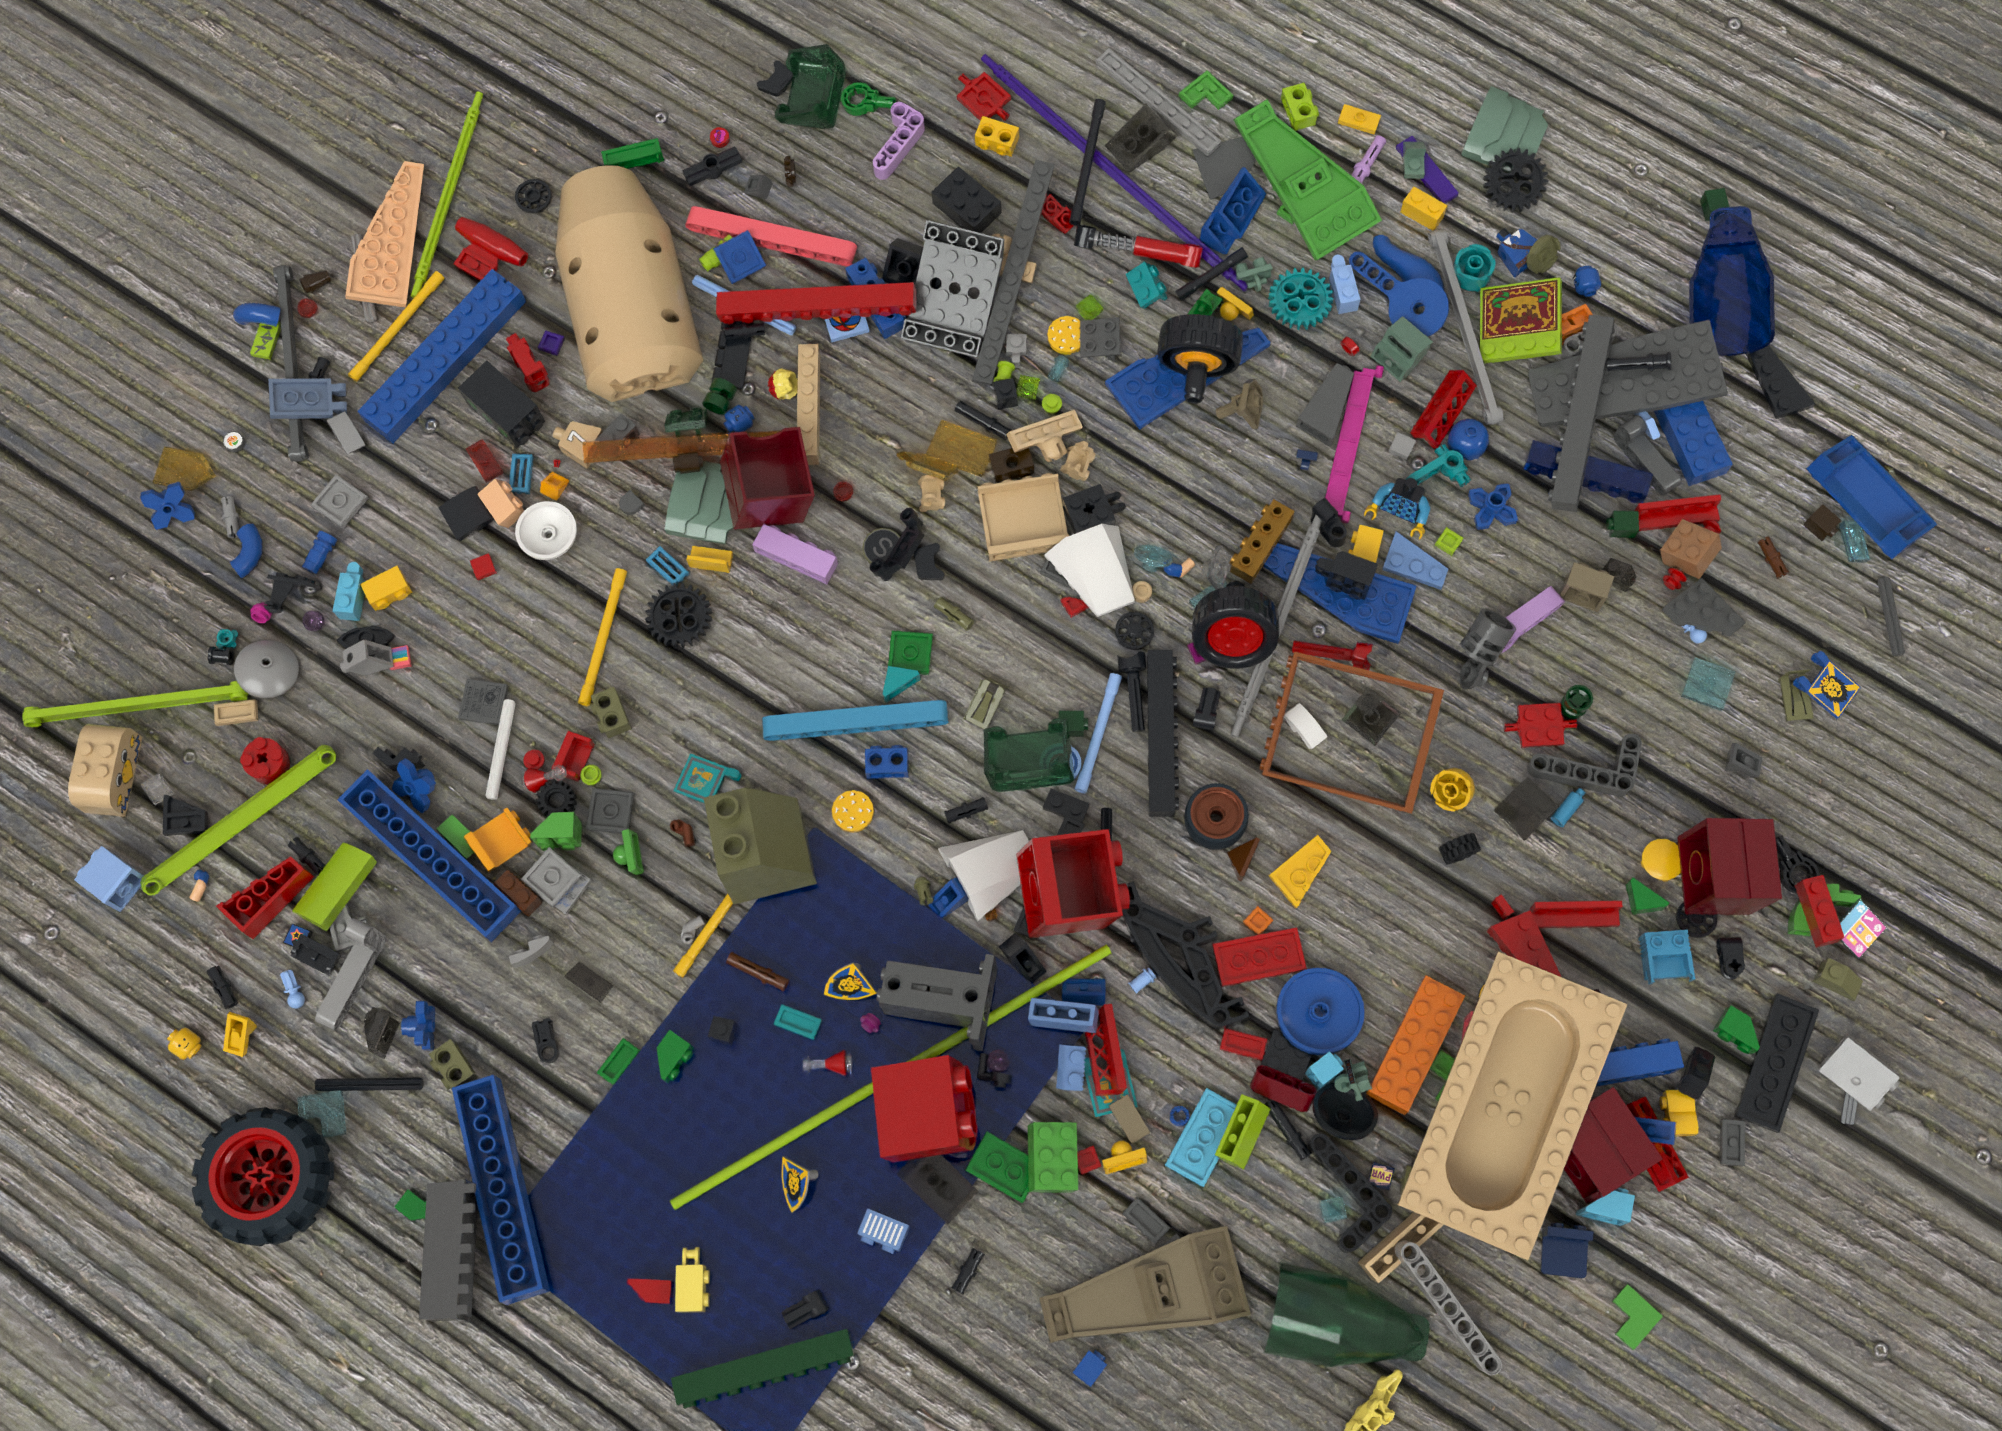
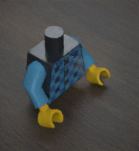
[1364,478,1430,539]

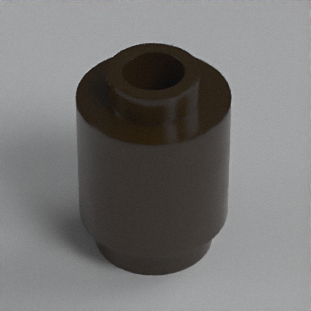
[673,452,703,474]

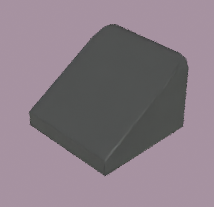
[744,175,772,199]

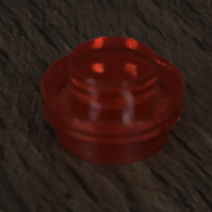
[297,298,318,318]
[833,482,854,502]

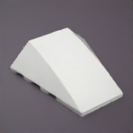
[1044,524,1135,617]
[938,830,1029,922]

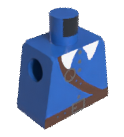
[1496,228,1537,278]

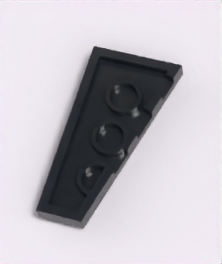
[1744,340,1816,419]

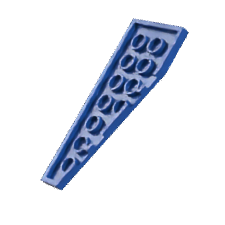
[1105,328,1271,430]
[1263,543,1416,644]

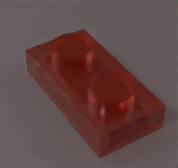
[466,439,503,483]

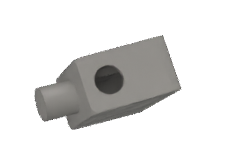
[340,640,394,675]

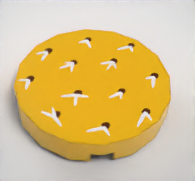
[1047,316,1080,355]
[832,790,874,833]

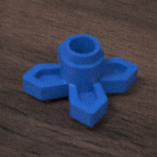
[140,482,195,530]
[1468,483,1518,530]
[392,758,436,813]
[401,1001,435,1051]

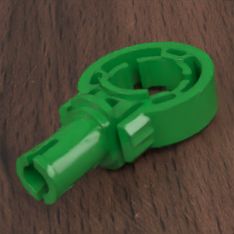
[841,82,896,116]

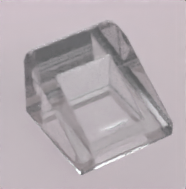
[141,774,173,805]

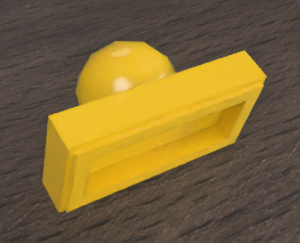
[1217,287,1254,321]
[1102,1140,1147,1175]

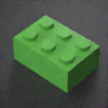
[1028,1122,1078,1193]

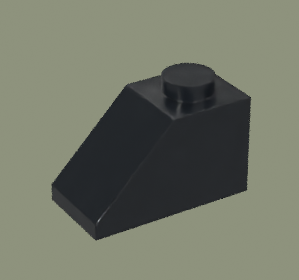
[999,933,1047,985]

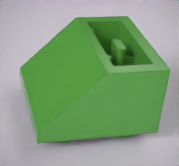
[530,812,582,851]

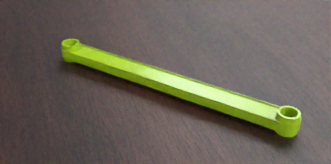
[22,681,248,727]
[140,745,336,895]

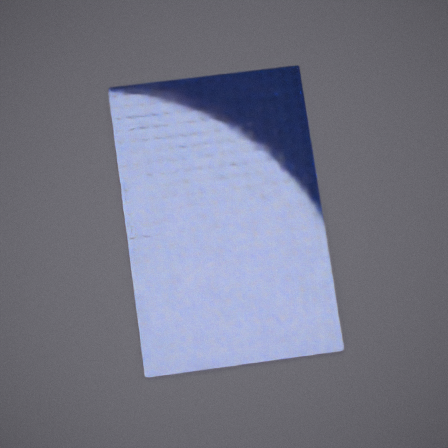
[528,828,1084,1431]

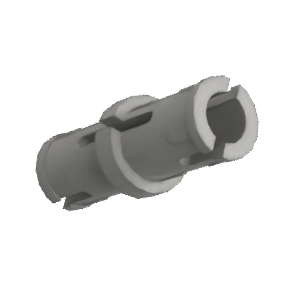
[221,496,239,538]

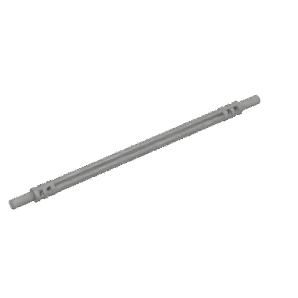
[1231,514,1321,738]

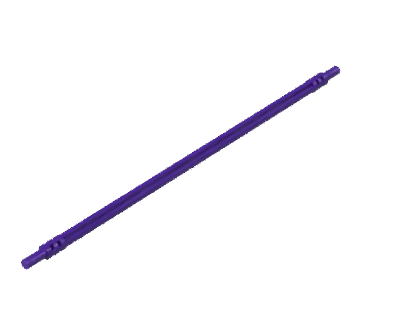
[981,54,1248,292]

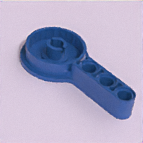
[1349,251,1449,337]

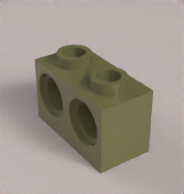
[590,687,632,738]
[429,1039,478,1090]

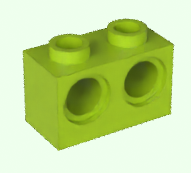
[1281,82,1319,131]

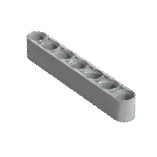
[1395,1240,1502,1375]

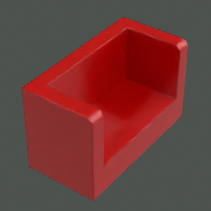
[551,731,595,782]

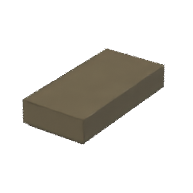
[1109,1094,1150,1144]

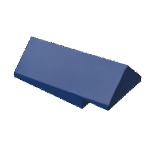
[1200,167,1266,255]

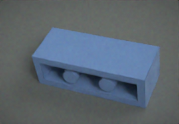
[1028,998,1099,1033]

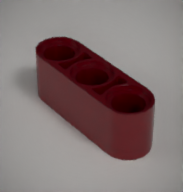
[1250,1065,1317,1112]

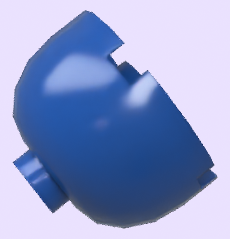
[1447,419,1489,461]

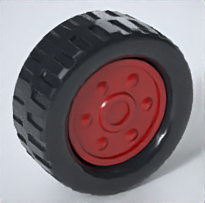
[1192,580,1279,669]

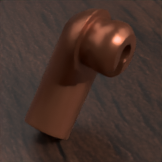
[670,819,695,847]

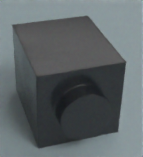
[994,378,1018,410]
[707,1016,738,1046]

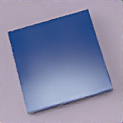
[713,230,766,284]

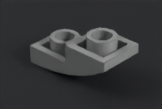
[327,411,365,455]
[509,934,554,968]

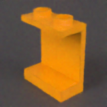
[464,808,531,873]

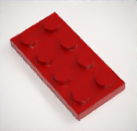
[1212,927,1307,987]

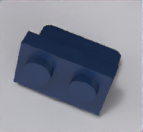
[1540,1223,1593,1279]

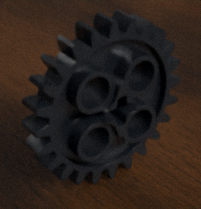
[1483,148,1549,213]
[645,583,713,649]

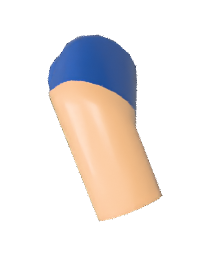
[1164,558,1195,578]
[189,870,209,902]

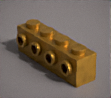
[1229,499,1295,584]

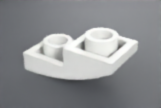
[1284,703,1327,749]

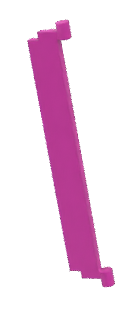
[1325,365,1384,523]

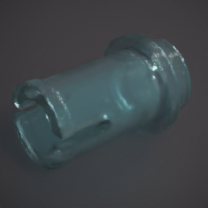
[1047,355,1069,382]

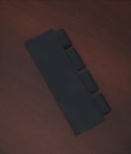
[712,321,754,390]

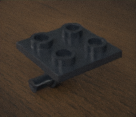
[264,572,322,613]

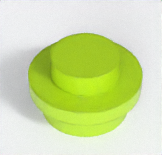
[1042,394,1062,414]
[580,765,602,786]

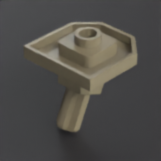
[1215,379,1263,429]

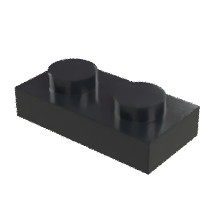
[1043,788,1090,823]

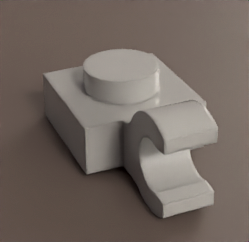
[1006,334,1027,368]

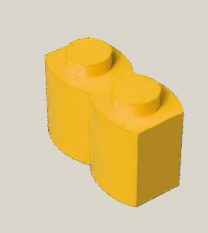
[1659,1090,1698,1137]

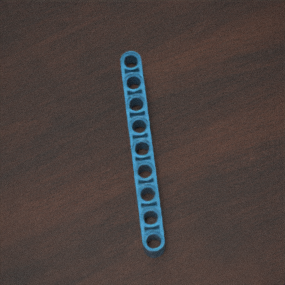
[762,700,949,741]

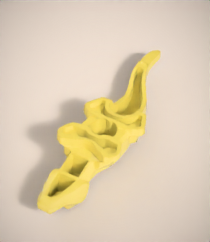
[1344,1369,1403,1431]

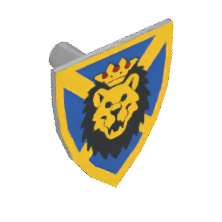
[824,962,877,1000]
[782,1156,818,1213]

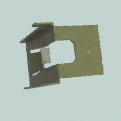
[1778,669,1814,722]
[963,678,1009,731]

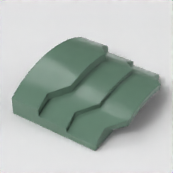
[1461,86,1548,173]
[665,461,733,545]

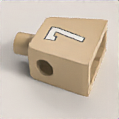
[553,421,603,469]

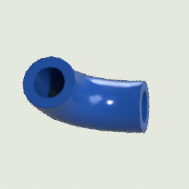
[233,303,280,327]
[230,524,263,578]

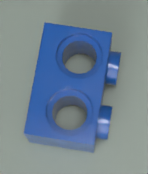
[865,745,909,779]

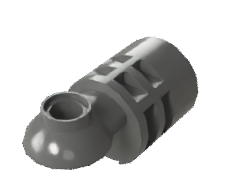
[1459,608,1516,689]

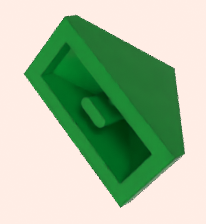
[1626,878,1669,915]

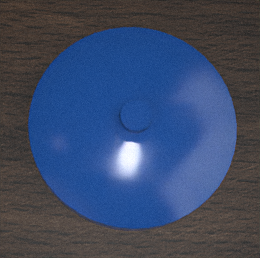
[1276,968,1364,1055]

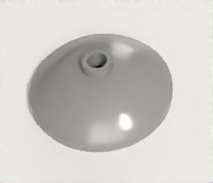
[234,640,299,698]

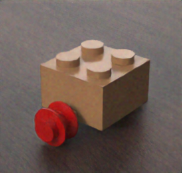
[1660,519,1722,590]

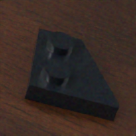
[163,795,208,836]

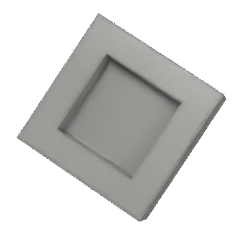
[1389,432,1416,460]

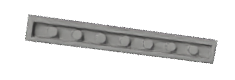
[1096,48,1222,156]

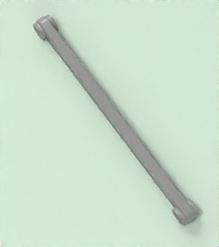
[1428,229,1503,425]

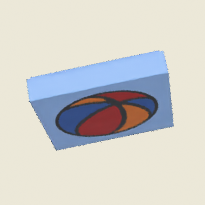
[825,315,870,342]

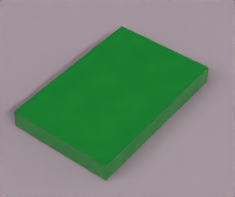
[965,1131,1029,1203]

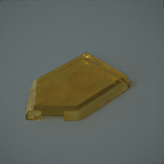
[152,446,216,491]
[896,451,959,481]

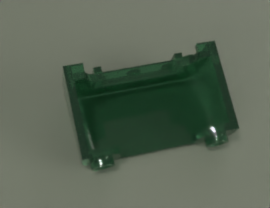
[774,44,846,129]
[984,718,1074,792]

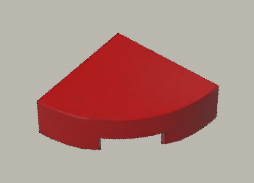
[1060,597,1089,618]

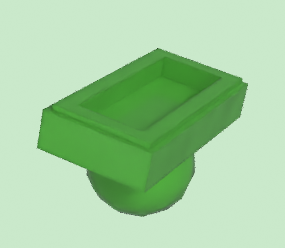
[613,829,644,875]

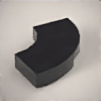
[336,626,396,649]

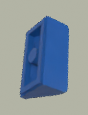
[1062,979,1106,1006]

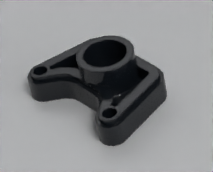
[757,60,793,97]
[914,543,944,580]

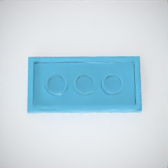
[1165,1088,1237,1188]

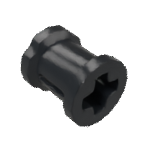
[208,646,235,665]

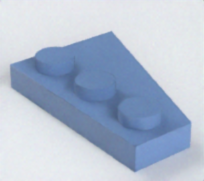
[1382,532,1448,590]

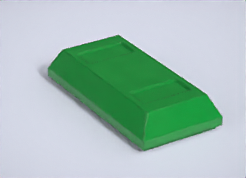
[597,1038,640,1086]

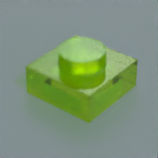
[1075,294,1103,320]
[1016,375,1040,400]

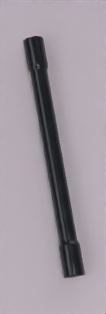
[1069,99,1106,226]

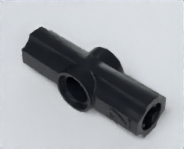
[682,146,742,186]

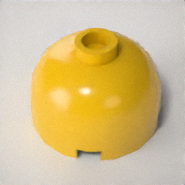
[1430,768,1475,812]

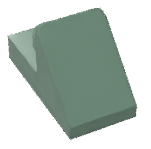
[1403,142,1426,179]

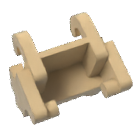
[1060,441,1096,481]
[918,474,945,512]

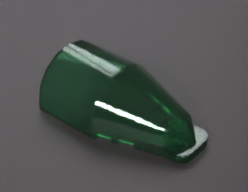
[1263,1262,1430,1367]

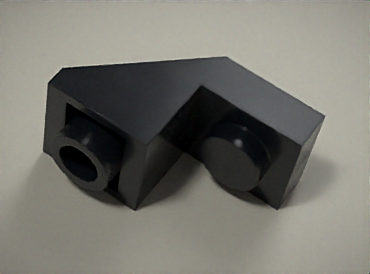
[373,747,425,771]

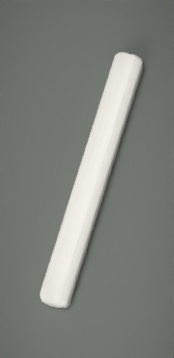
[485,699,516,800]

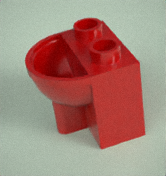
[871,1055,977,1162]

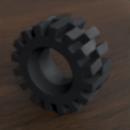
[536,780,577,817]
[1439,833,1481,865]

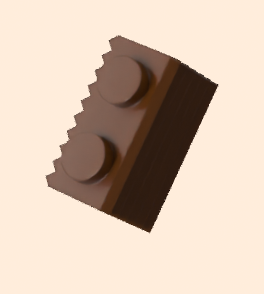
[494,870,542,917]

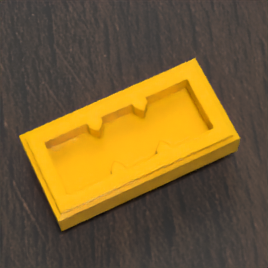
[1338,104,1381,135]

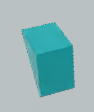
[883,666,921,703]

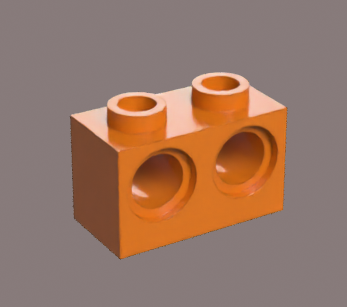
[1562,304,1593,345]

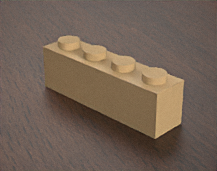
[1357,1212,1444,1283]

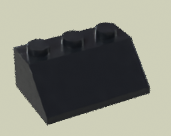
[882,238,941,289]

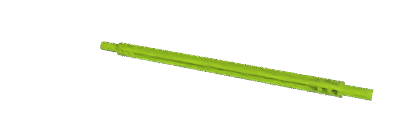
[411,91,483,298]

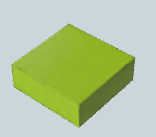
[1435,527,1464,556]

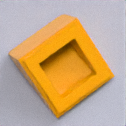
[540,472,569,501]

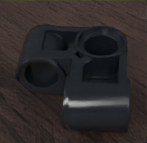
[1310,498,1347,548]

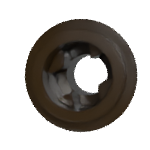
[299,270,331,294]

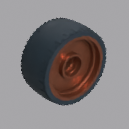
[1184,783,1249,850]

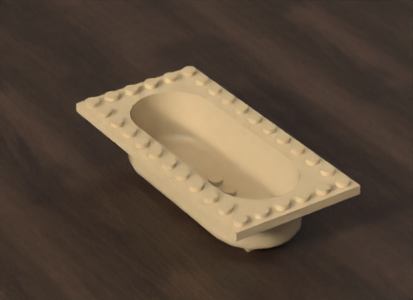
[1397,952,1627,1260]

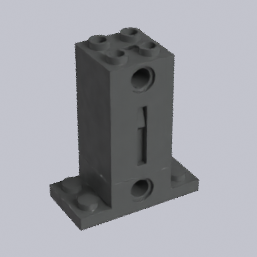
[876,954,998,1051]

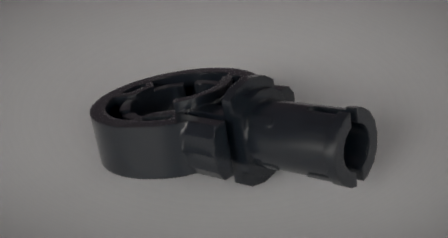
[1775,835,1820,894]

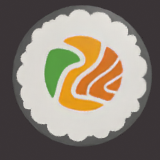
[223,431,245,452]

